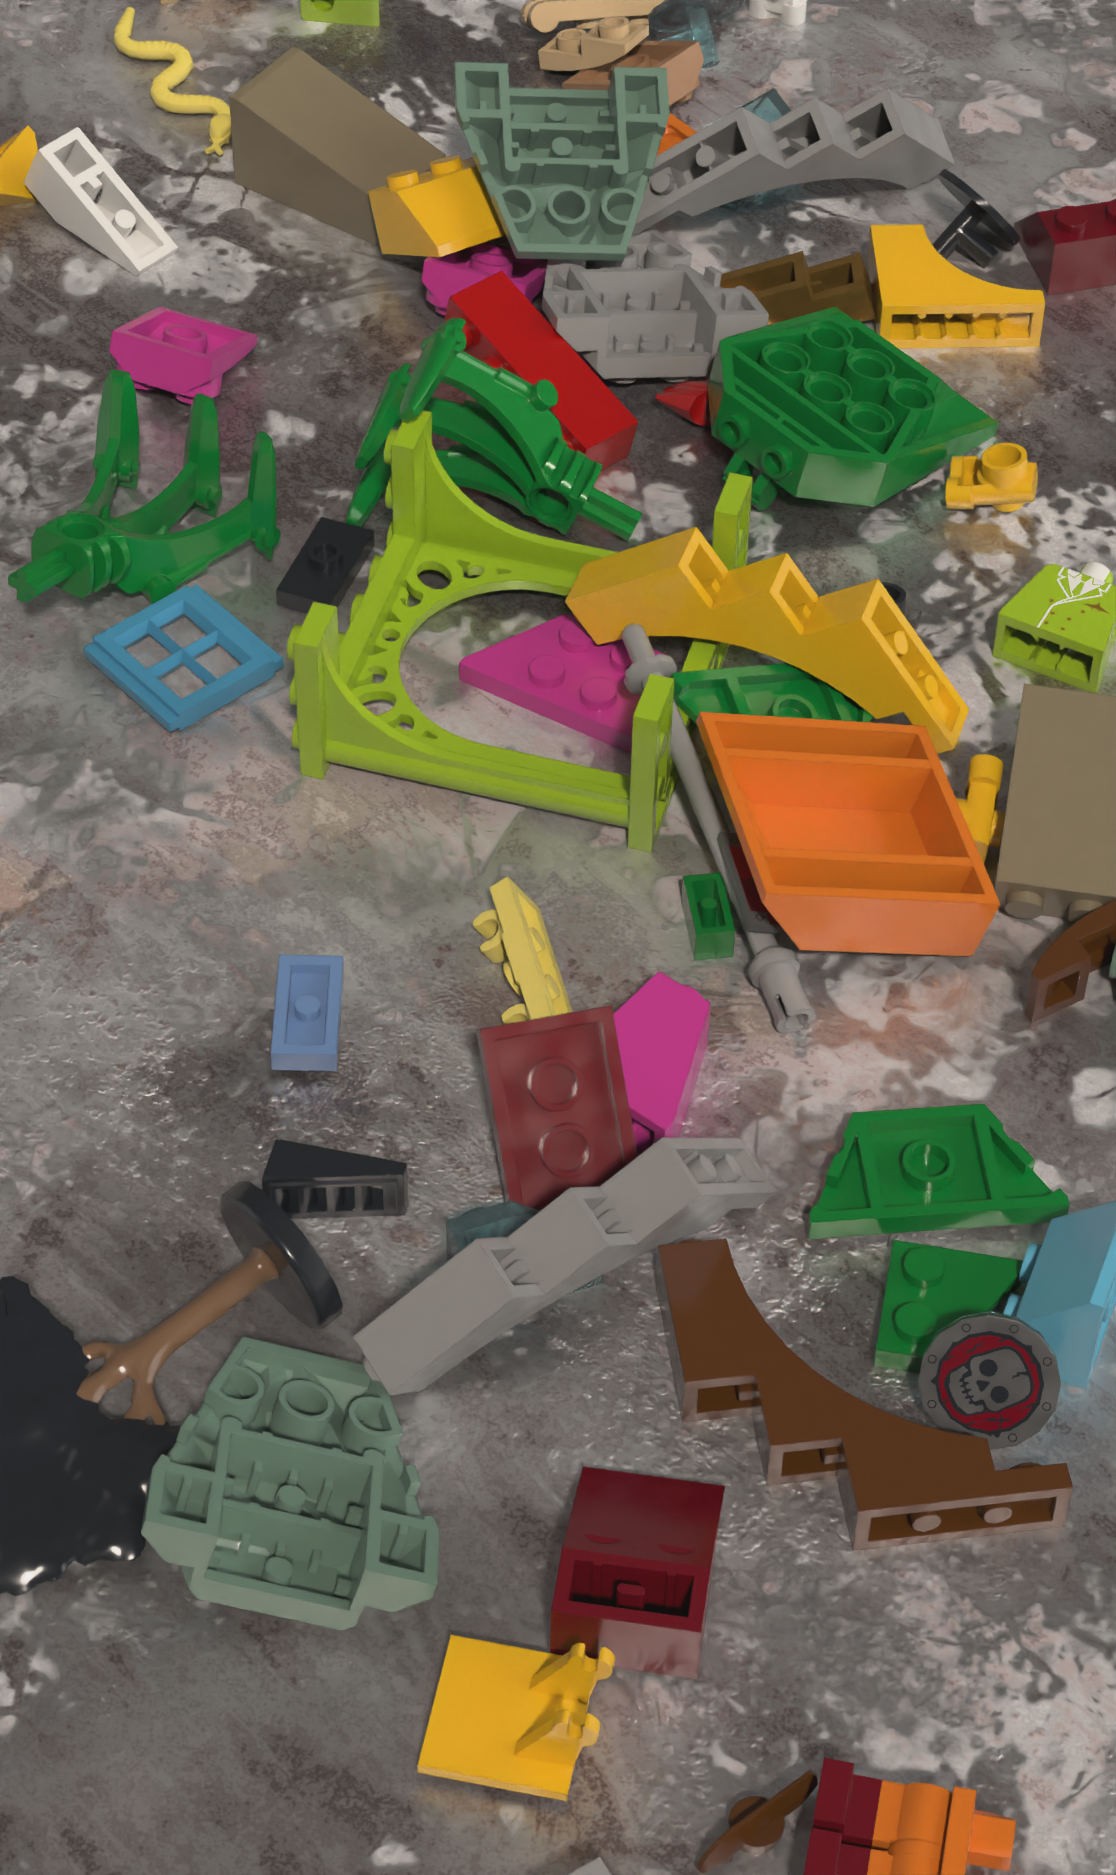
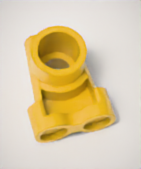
[945,442,1038,512]
[956,754,1005,863]

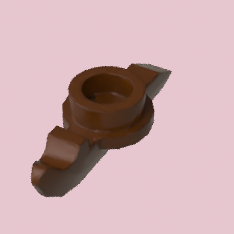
[696,1769,818,1873]

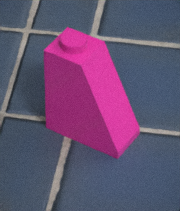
[613,971,711,1156]

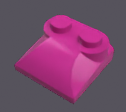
[421,242,548,315]
[109,307,258,404]

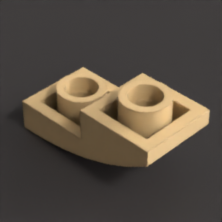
[538,16,649,71]

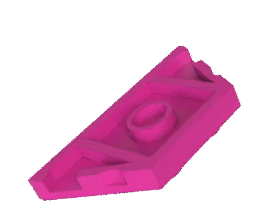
[459,613,666,754]

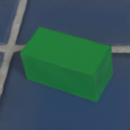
[681,873,735,961]

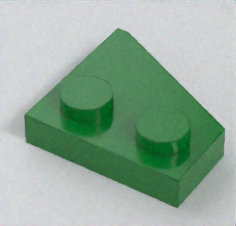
[873,1240,1023,1373]

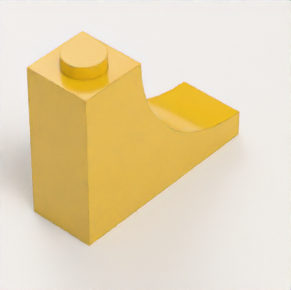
[866,224,1045,349]

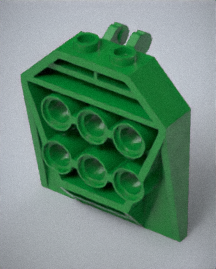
[708,306,999,511]

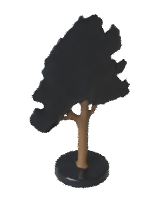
[0,1181,343,1596]

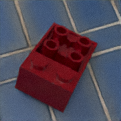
[550,1466,725,1679]

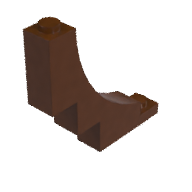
[656,1238,1073,1551]

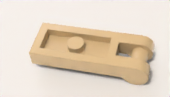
[520,0,665,33]

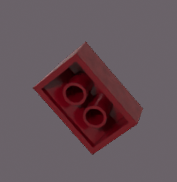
[1013,199,1116,296]

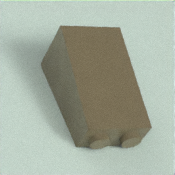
[229,46,446,247]
[994,683,1116,924]

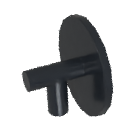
[932,169,1021,268]

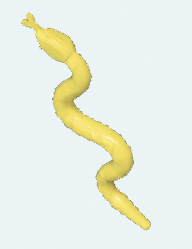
[113,7,232,155]

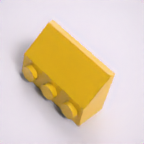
[368,156,506,257]

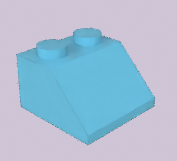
[1003,1200,1116,1390]

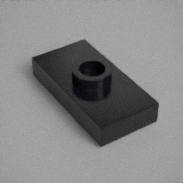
[276,517,375,613]

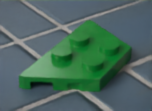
[669,663,873,725]
[807,1104,1070,1239]

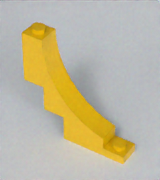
[565,527,969,754]

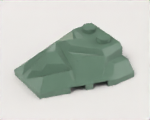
[453,62,670,261]
[141,1337,440,1631]

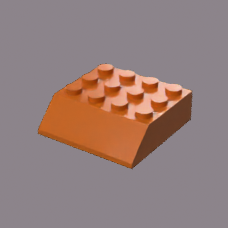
[696,712,1000,957]

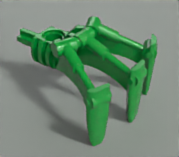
[346,318,642,541]
[8,370,281,604]

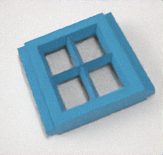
[83,584,284,732]

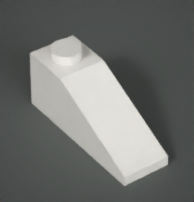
[23,127,178,277]

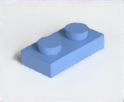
[271,955,344,1071]

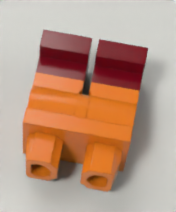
[803,1757,1017,1875]

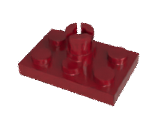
[476,1006,638,1230]

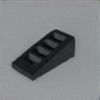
[262,1139,409,1219]

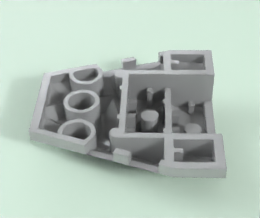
[541,229,769,384]

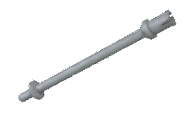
[622,623,816,1033]

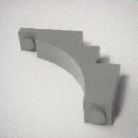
[632,88,955,235]
[353,1137,778,1396]

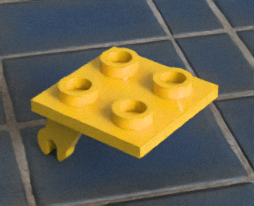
[417,1635,615,1802]

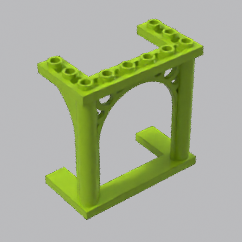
[287,410,753,853]

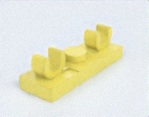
[472,876,573,1024]

